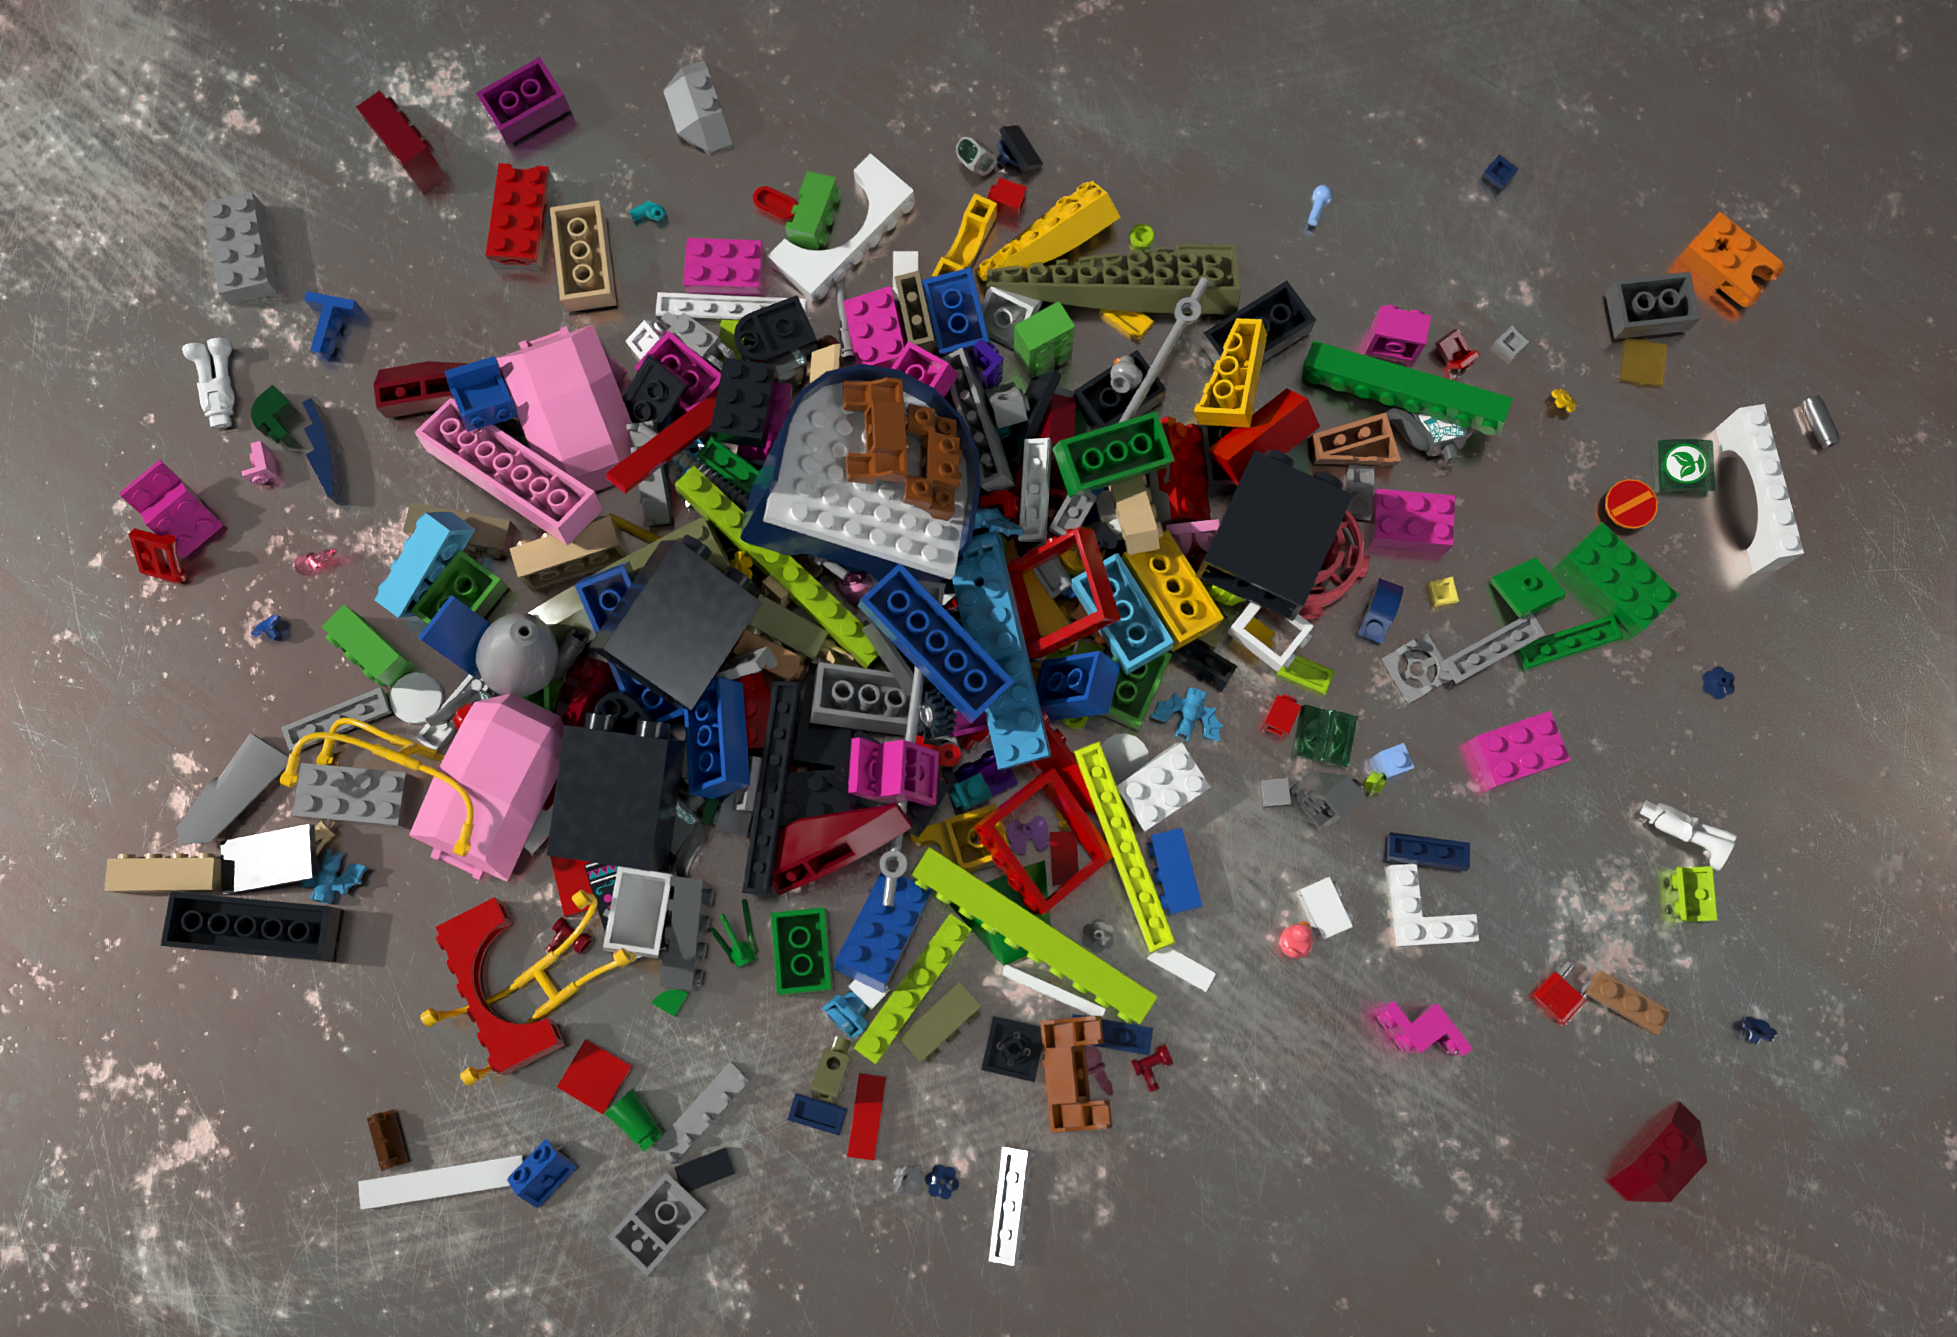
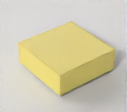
[1426,577,1459,608]

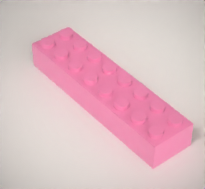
[415,398,603,546]

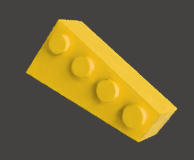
[1193,318,1267,428]

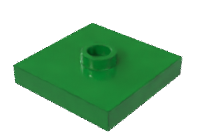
[1491,557,1567,619]

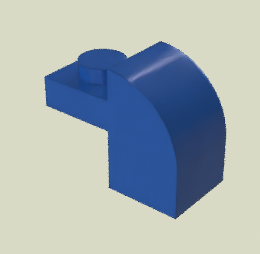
[1357,578,1404,643]

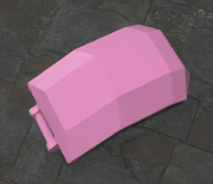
[497,324,632,492]
[409,694,565,882]

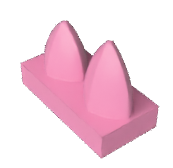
[1166,519,1219,557]

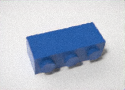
[1146,828,1202,916]

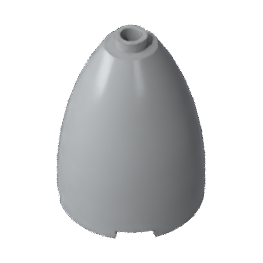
[476,612,558,698]

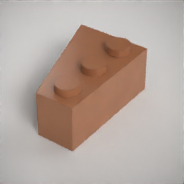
[1307,413,1401,466]

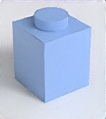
[1373,743,1414,780]

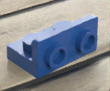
[507,1139,577,1209]

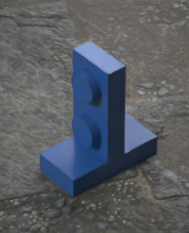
[304,291,363,362]

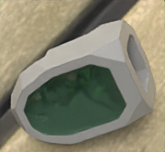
[956,137,997,176]

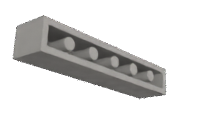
[940,348,1016,493]

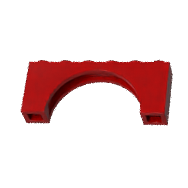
[436,897,565,1076]

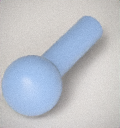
[1308,185,1333,226]

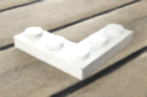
[1388,864,1479,947]

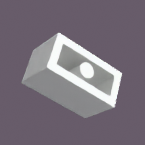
[1296,877,1353,941]

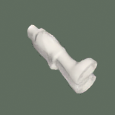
[182,337,235,429]
[1639,800,1737,871]

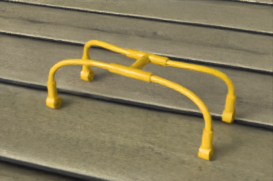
[280,718,474,857]
[420,890,637,1087]

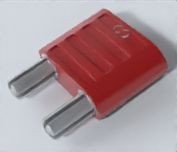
[1532,961,1591,1026]

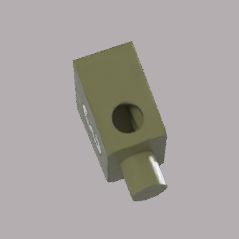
[810,1037,851,1105]

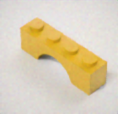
[931,193,997,278]

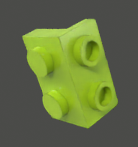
[1672,866,1718,922]

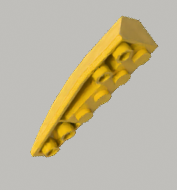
[975,181,1121,281]

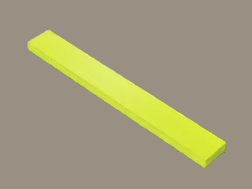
[1073,742,1175,952]

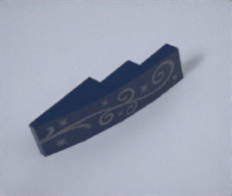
[302,398,341,504]

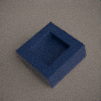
[1482,154,1519,191]

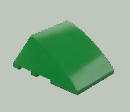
[950,860,1051,966]

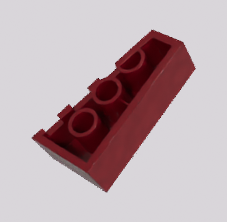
[356,90,448,195]

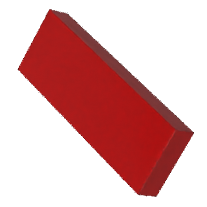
[847,1073,887,1161]

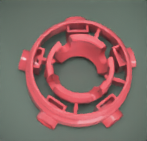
[1300,510,1370,619]

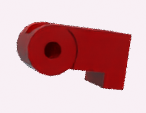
[915,735,961,767]

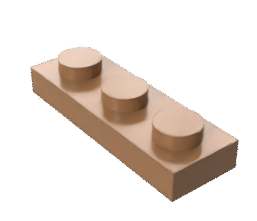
[1585,970,1670,1035]

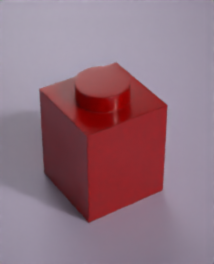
[987,177,1027,219]
[1261,694,1301,738]

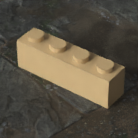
[1108,475,1163,555]
[105,853,223,893]

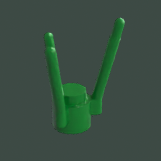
[710,899,758,968]

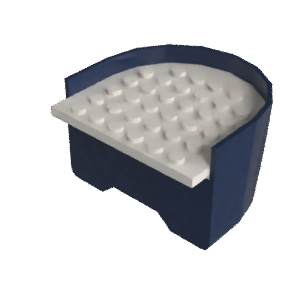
[740,364,980,583]

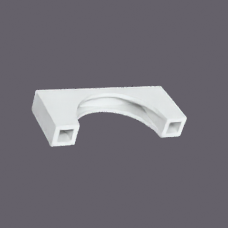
[768,153,915,304]
[1716,404,1804,574]

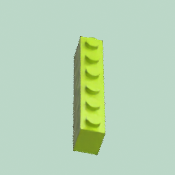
[854,914,973,1064]

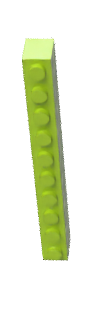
[675,466,879,669]
[911,846,1158,1024]

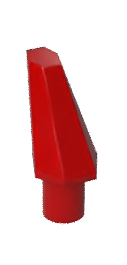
[960,729,990,752]

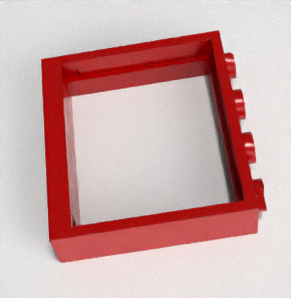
[1007,526,1121,658]
[973,768,1113,915]

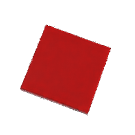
[557,1039,633,1115]

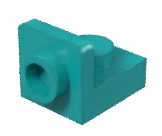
[950,773,993,812]

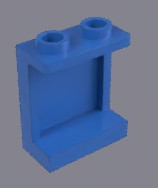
[444,356,518,432]

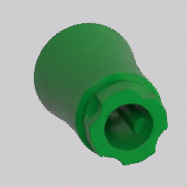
[604,1088,664,1152]

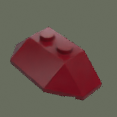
[1605,1101,1707,1202]

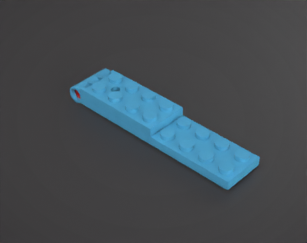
[952,531,1052,770]

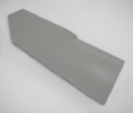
[176,733,289,845]

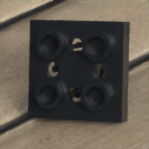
[981,1016,1042,1082]

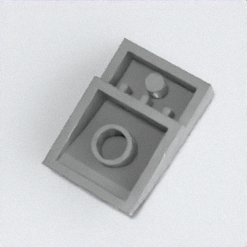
[607,1172,706,1277]

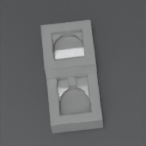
[1346,465,1374,521]

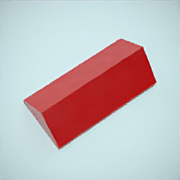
[1207,388,1320,486]

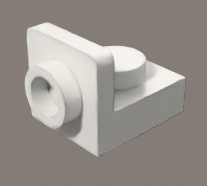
[625,320,667,359]

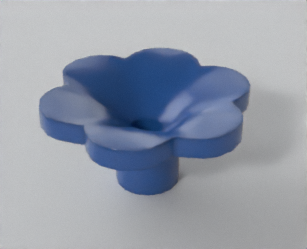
[251,615,281,640]

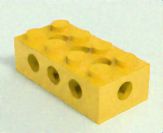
[1121,530,1224,652]

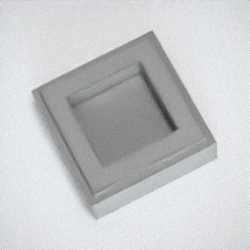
[1493,325,1531,362]
[1261,778,1291,807]

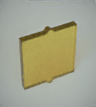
[1620,338,1667,387]

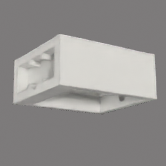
[1228,603,1314,672]

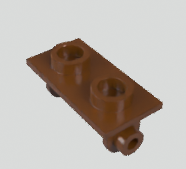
[367,1109,408,1171]

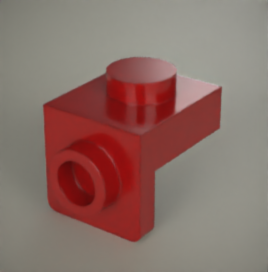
[1435,329,1480,370]
[979,490,1021,522]

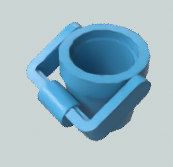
[821,991,869,1039]

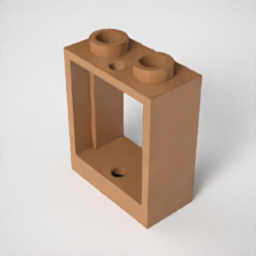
[733,629,808,685]

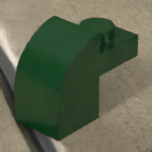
[251,385,297,448]

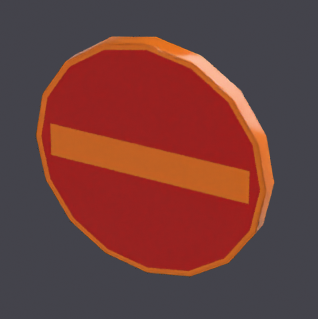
[1605,479,1658,529]

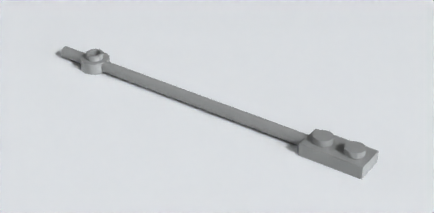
[1049,277,1210,537]
[880,580,945,906]

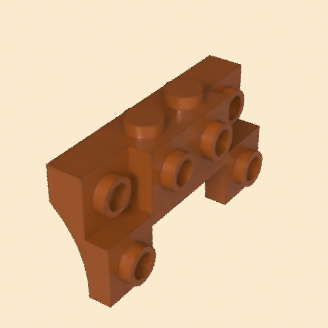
[842,377,910,485]
[902,404,963,521]
[1040,1015,1112,1133]

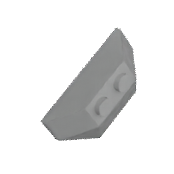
[663,61,733,154]

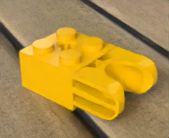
[910,803,1011,873]

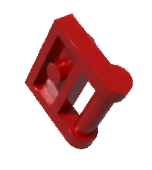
[128,528,187,583]

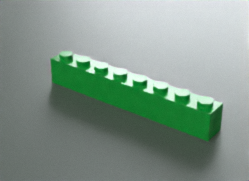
[1302,340,1513,437]

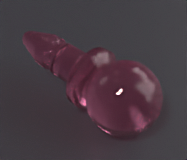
[293,549,337,575]
[1085,1047,1113,1096]

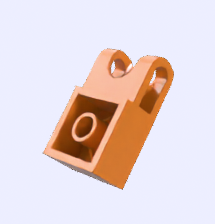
[1677,212,1784,307]

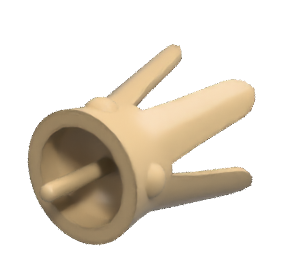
[818,639,855,666]
[315,820,336,854]

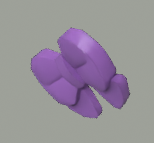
[1007,815,1050,855]

